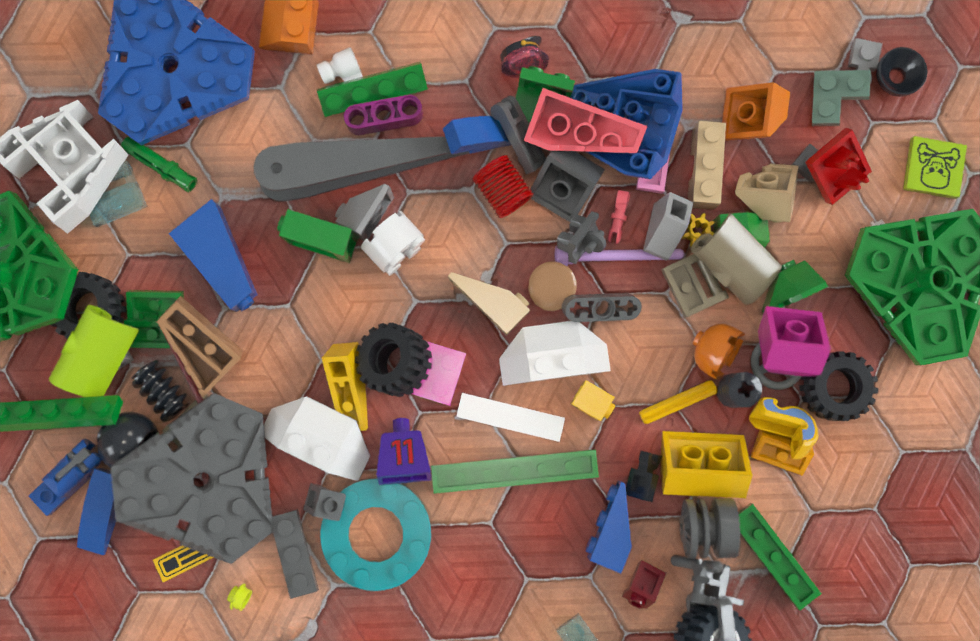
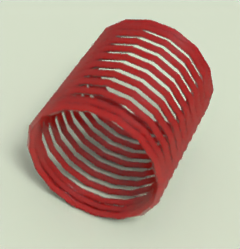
[472,155,533,218]

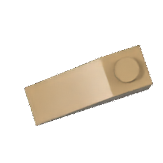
[448,272,530,336]

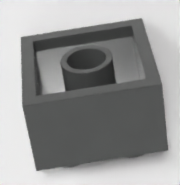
[530,151,605,222]

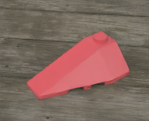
[524,88,647,153]

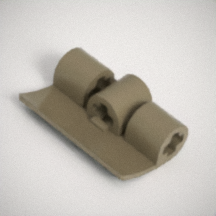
[691,213,782,305]

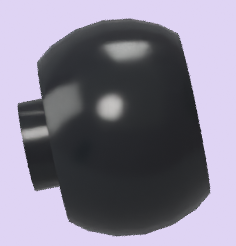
[97,412,159,468]

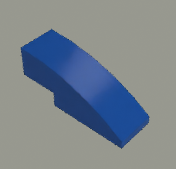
[443,116,511,154]
[77,468,116,555]

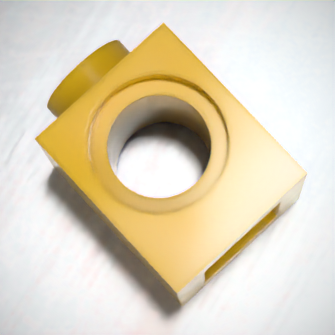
[570,380,615,421]

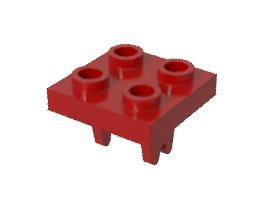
[805,128,872,205]

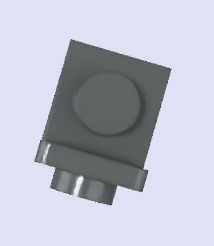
[303,483,346,521]

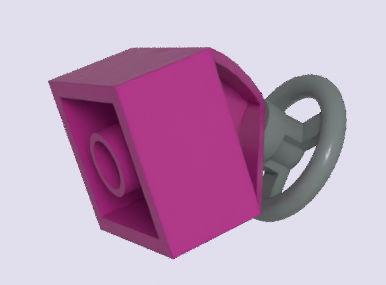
[751,306,831,390]

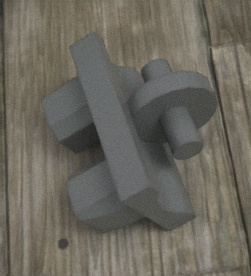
[557,211,607,264]

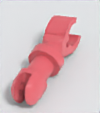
[608,190,630,244]

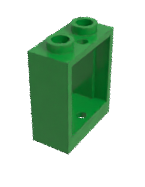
[277,209,358,263]

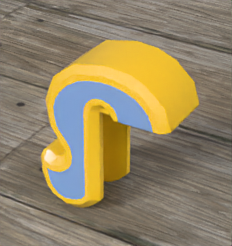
[749,397,818,459]

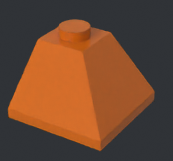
[722,82,790,141]

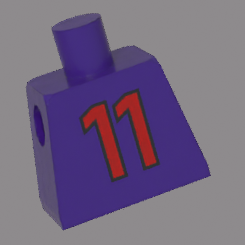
[377,418,432,485]

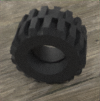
[50,272,126,339]
[355,322,432,397]
[799,351,879,421]

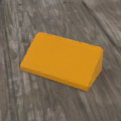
[751,430,814,476]

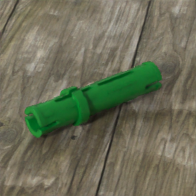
[121,136,198,193]

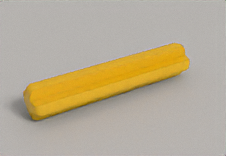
[639,380,717,424]

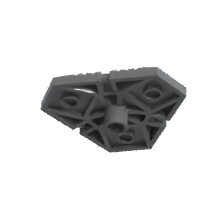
[110,393,273,564]

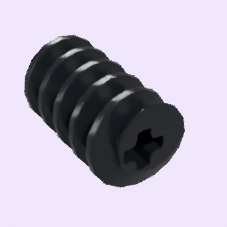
[132,360,190,422]
[717,372,762,408]

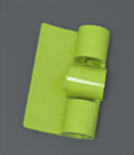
[49,305,138,397]

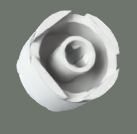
[361,211,425,276]

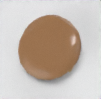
[528,261,577,311]

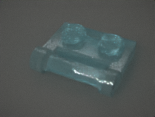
[90,161,147,227]

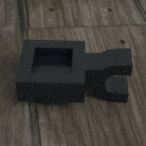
[626,450,662,502]

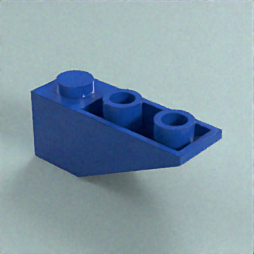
[585,481,632,574]

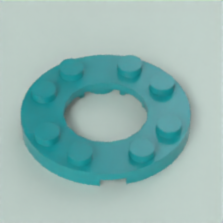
[320,478,432,591]

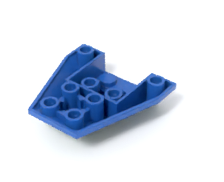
[571,69,683,180]

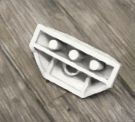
[499,321,611,386]
[264,396,370,481]

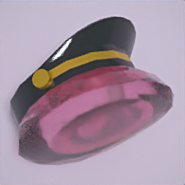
[500,36,549,78]

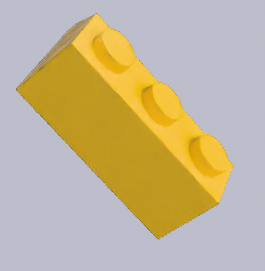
[660,431,752,498]

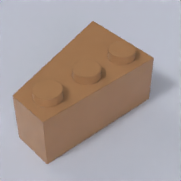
[157,296,243,398]

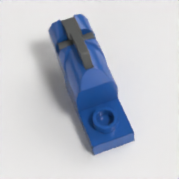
[28,439,102,516]

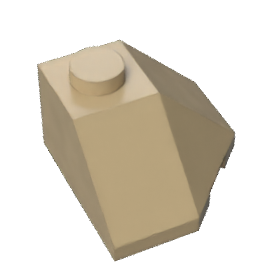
[735,164,799,223]

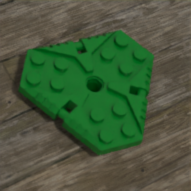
[0,191,79,342]
[844,209,980,366]

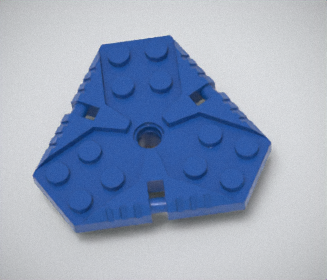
[98,0,255,146]

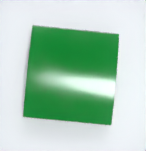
[124,290,184,348]

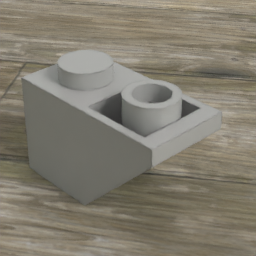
[643,192,693,261]

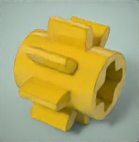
[682,213,715,247]

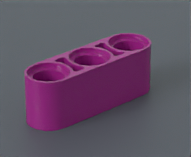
[344,95,423,135]

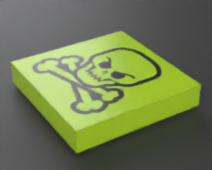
[903,136,967,199]

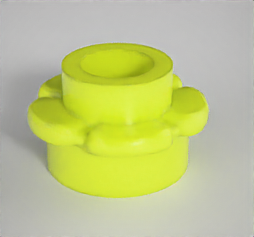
[227,584,252,611]

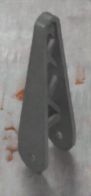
[254,137,470,202]

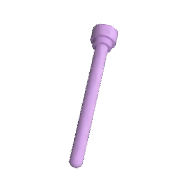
[555,245,685,266]

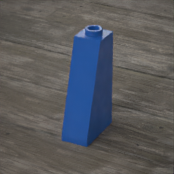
[169,199,258,312]

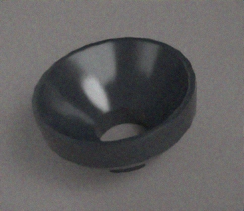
[876,47,928,97]

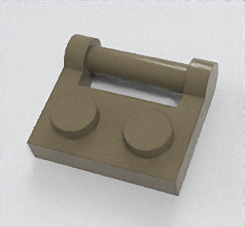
[661,254,729,318]

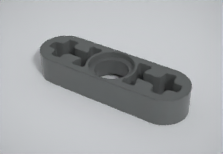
[562,293,642,322]

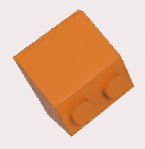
[259,0,319,54]

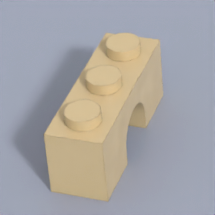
[688,121,726,210]

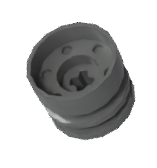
[679,498,740,559]

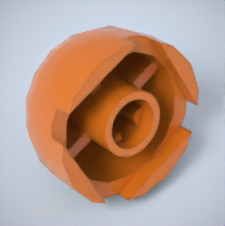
[693,324,745,380]

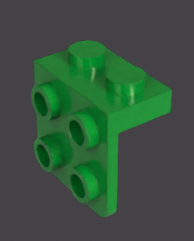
[515,66,575,124]

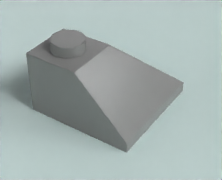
[335,184,394,241]

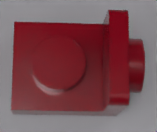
[622,560,666,609]

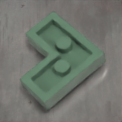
[812,70,871,126]

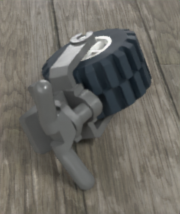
[671,555,752,641]

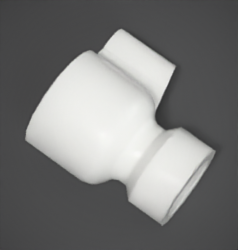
[317,47,363,84]

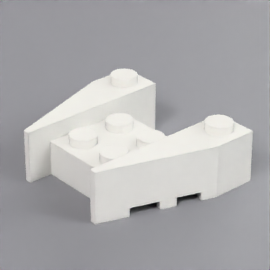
[0,100,128,234]

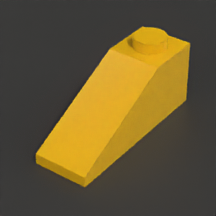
[322,342,368,431]

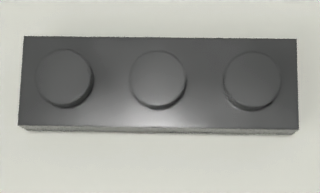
[272,509,319,599]

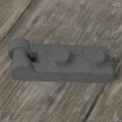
[490,96,546,174]

